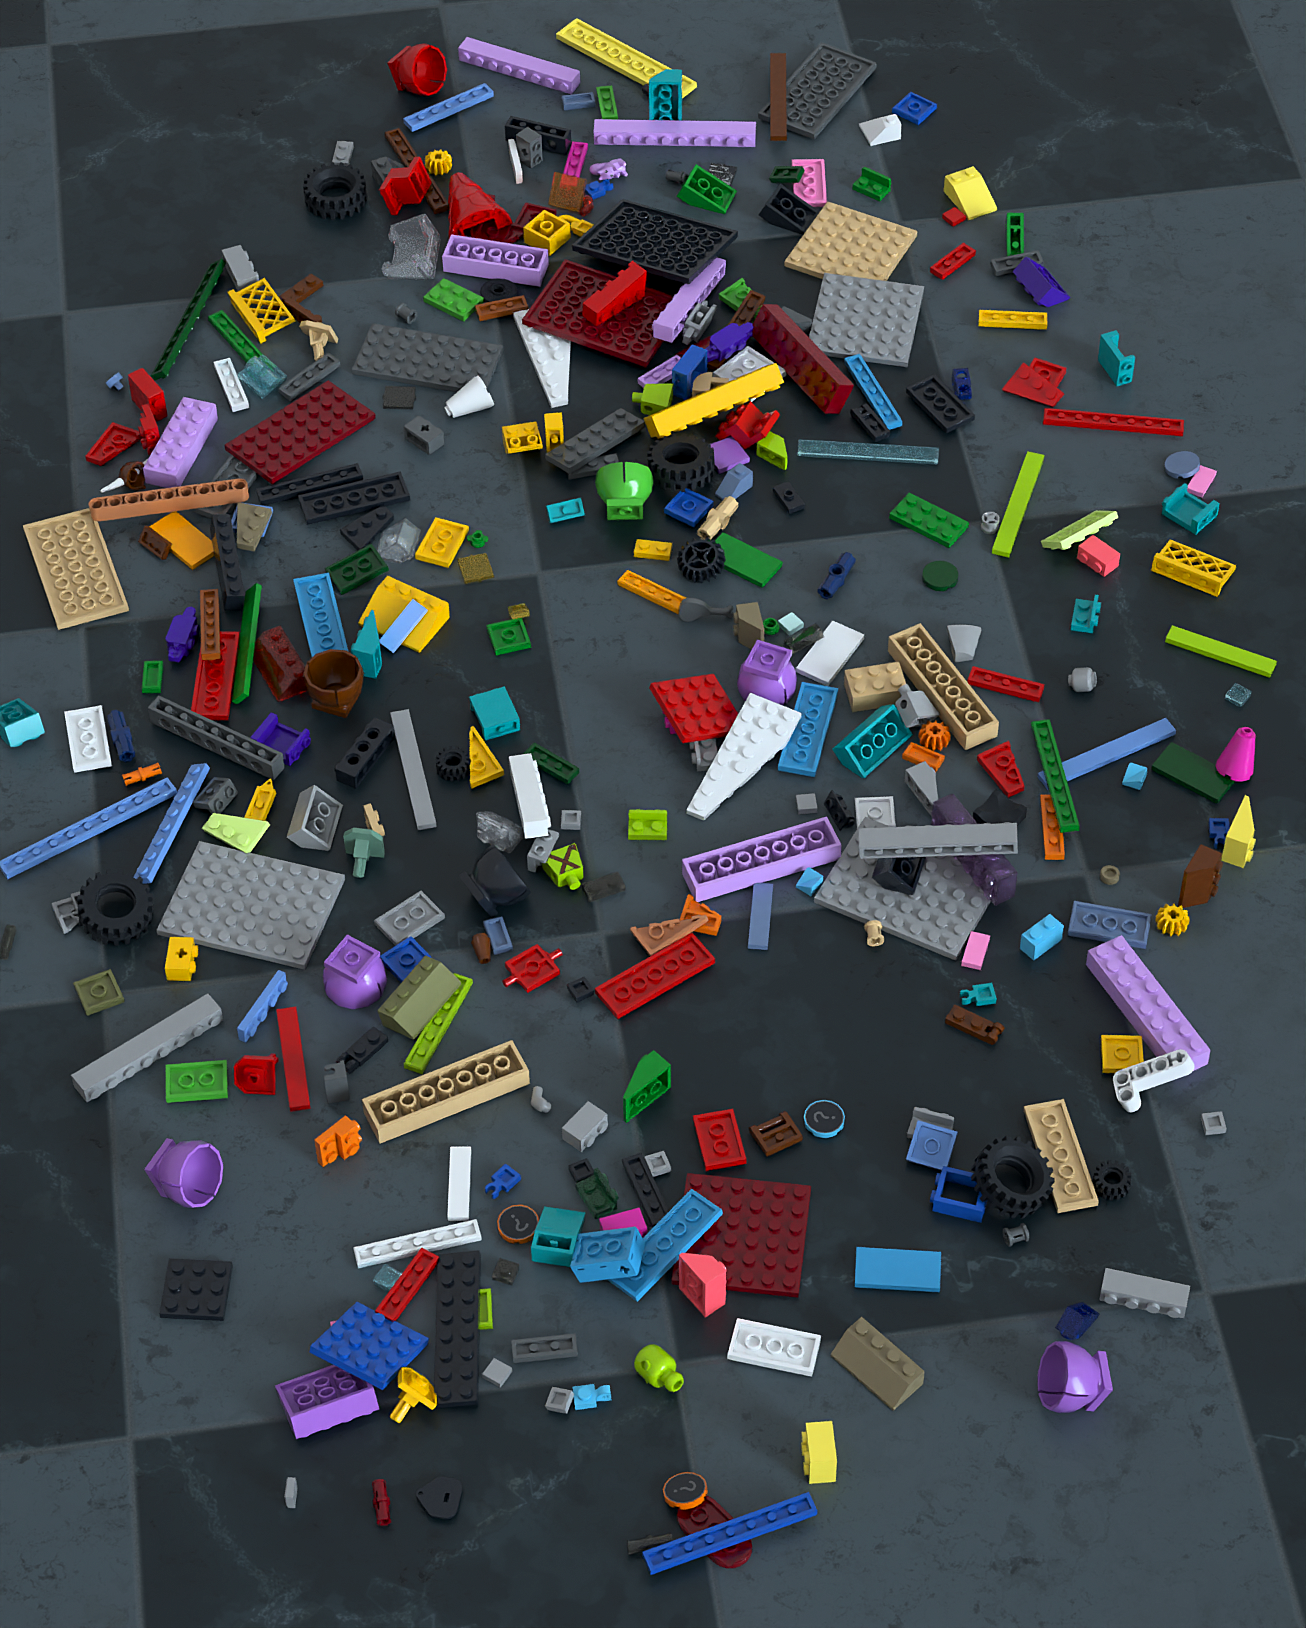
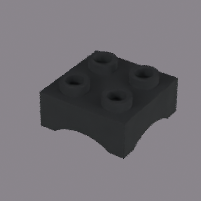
[972,789,1027,826]

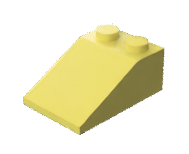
[944,166,997,221]
[1221,795,1256,868]

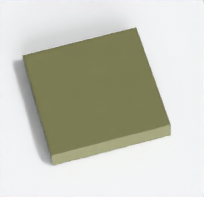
[73,969,125,1016]

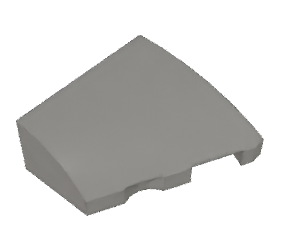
[947,625,981,662]
[52,891,80,934]

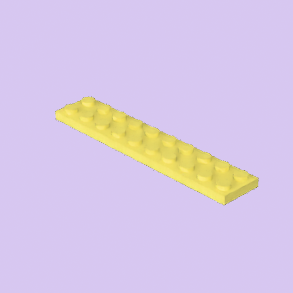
[556,18,697,99]

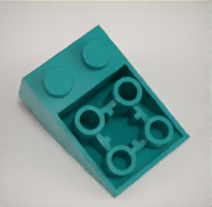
[351,610,382,679]
[531,1206,586,1267]

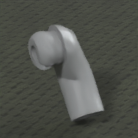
[531,1086,551,1113]

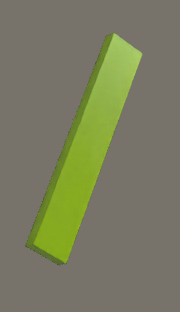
[1165,625,1277,678]
[404,973,473,1074]

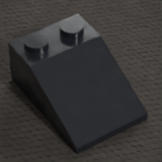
[758,184,819,235]

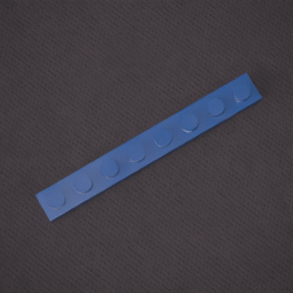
[642,1492,817,1575]

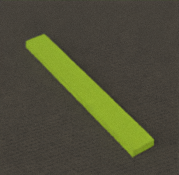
[992,451,1044,557]

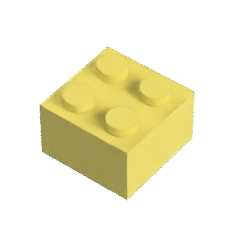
[801,1421,837,1484]

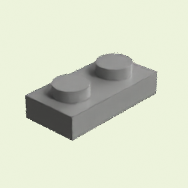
[332,141,354,166]

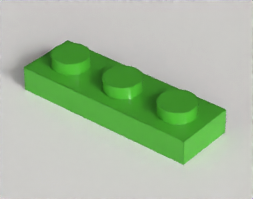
[596,86,618,120]

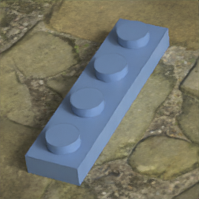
[237,970,288,1043]

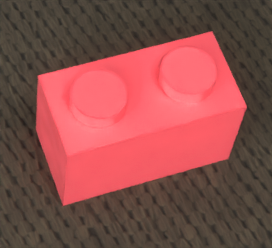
[1077,535,1120,577]

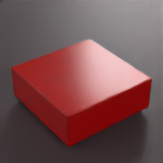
[942,207,966,227]

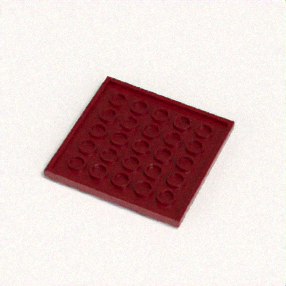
[672,1173,811,1298]

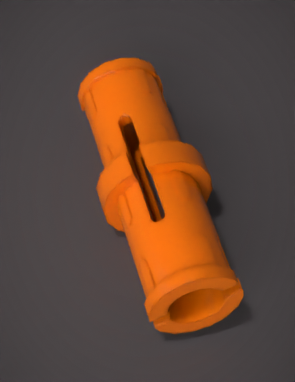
[122,762,162,786]

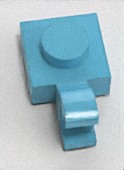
[573,1384,611,1410]

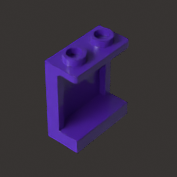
[250,713,311,766]

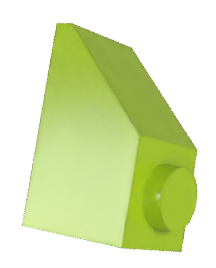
[757,431,787,470]

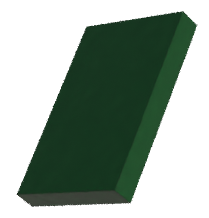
[324,544,389,595]

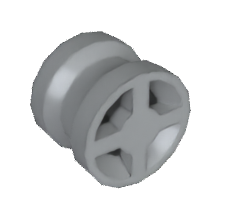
[981,511,1000,534]

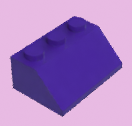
[1013,257,1070,307]

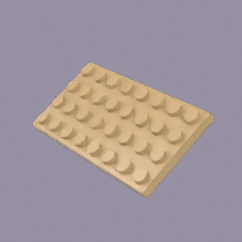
[23,508,129,630]

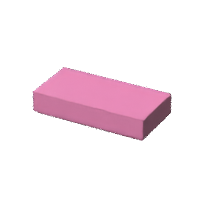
[1187,465,1217,498]
[961,931,990,970]

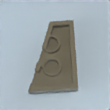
[237,502,272,552]

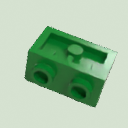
[852,167,891,202]

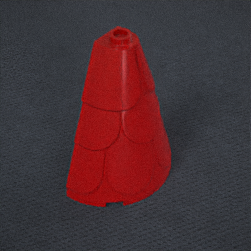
[448,172,513,239]

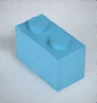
[1020,914,1064,961]

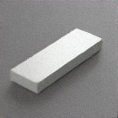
[508,139,523,184]

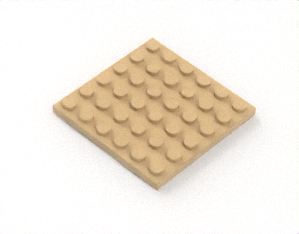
[784,201,917,281]

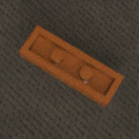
[475,295,528,321]

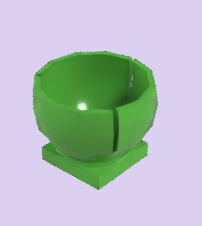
[595,462,653,520]

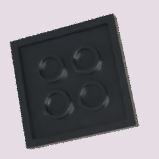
[159,1258,233,1321]

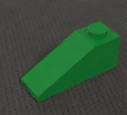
[1005,213,1024,256]

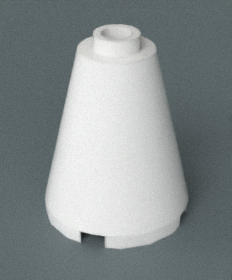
[444,376,494,418]

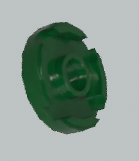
[922,561,958,591]

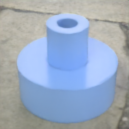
[106,372,124,391]

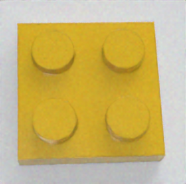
[1101,1035,1144,1073]

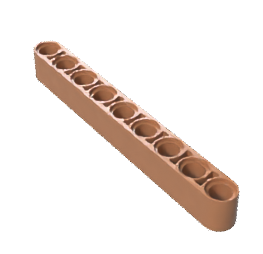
[89,479,249,521]

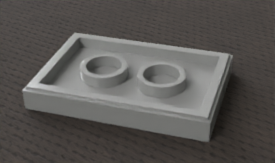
[374,891,445,946]

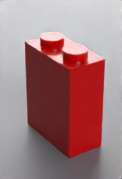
[128,368,168,422]

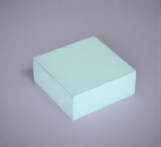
[778,612,804,636]

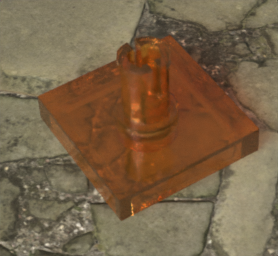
[548,172,587,212]

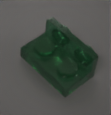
[576,1167,619,1219]

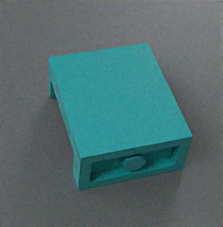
[1098,330,1135,386]
[1162,483,1220,535]
[469,686,520,741]

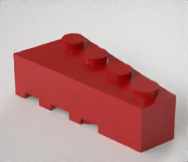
[582,261,647,326]

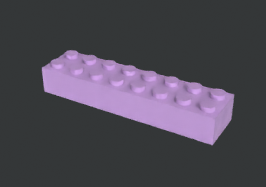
[682,817,841,902]
[1086,935,1210,1071]

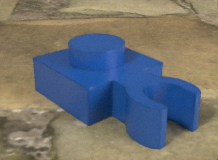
[583,180,613,200]
[1208,818,1230,849]
[485,1164,521,1199]

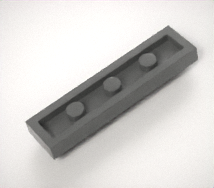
[278,353,340,401]

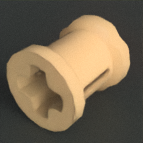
[864,920,884,947]

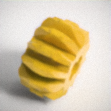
[425,149,452,176]
[1155,903,1190,937]

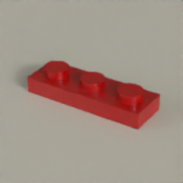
[930,243,976,280]

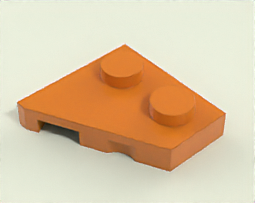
[679,894,721,936]

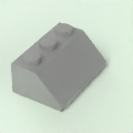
[287,785,343,851]

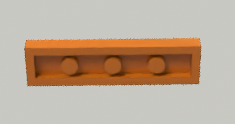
[1040,795,1065,860]

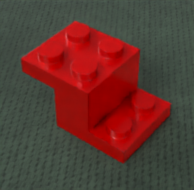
[379,157,432,215]
[716,401,780,449]

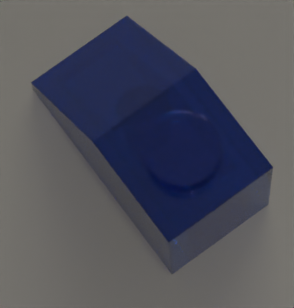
[1055,1302,1100,1340]

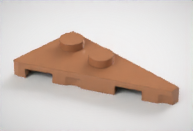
[630,915,709,956]

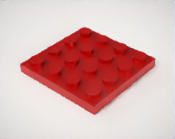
[649,674,738,743]

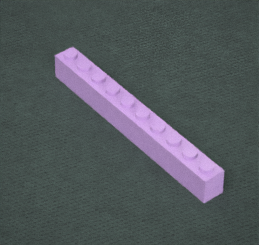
[594,119,756,147]

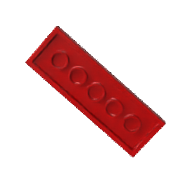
[191,631,240,720]
[595,933,715,1019]

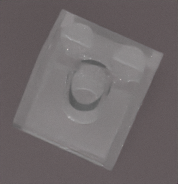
[377,518,421,563]

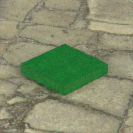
[486,617,531,655]

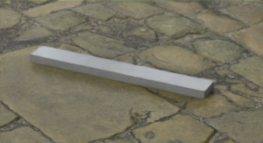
[390,709,437,830]

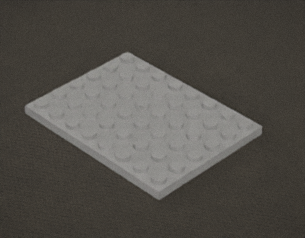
[814,817,1005,961]
[157,841,345,970]

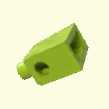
[632,384,673,415]

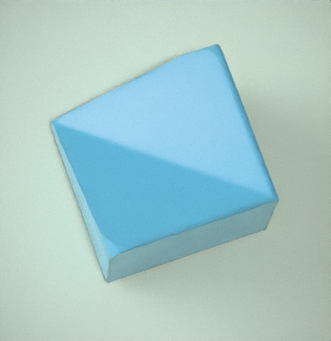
[1122,763,1148,790]
[796,867,823,896]

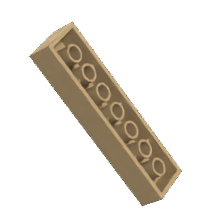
[888,623,999,750]
[362,1040,530,1144]

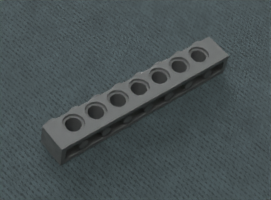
[148,696,285,780]

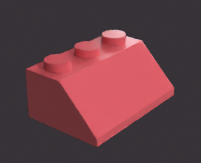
[679,1253,726,1318]

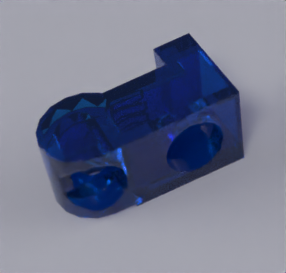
[951,368,972,400]

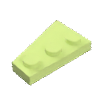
[202,813,270,854]

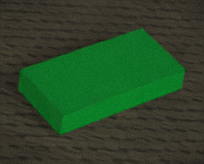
[142,661,163,693]

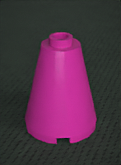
[1216,727,1256,781]

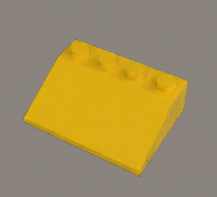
[358,576,450,653]

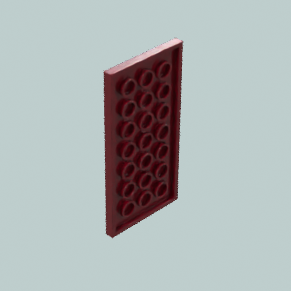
[225,380,376,484]

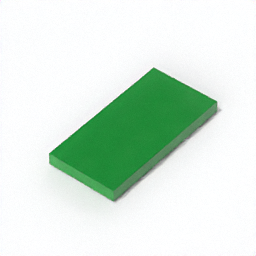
[711,532,783,588]

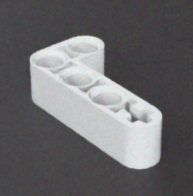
[1113,1049,1195,1112]

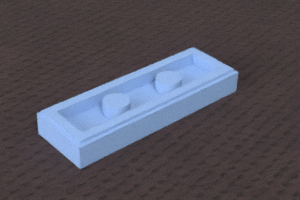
[379,599,428,653]

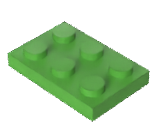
[423,278,484,322]
[166,1060,228,1103]

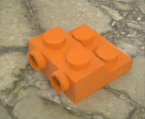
[314,1115,362,1167]

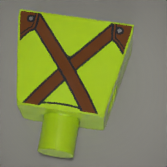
[542,843,583,890]

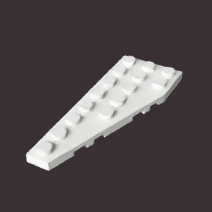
[513,309,571,408]
[687,693,802,821]

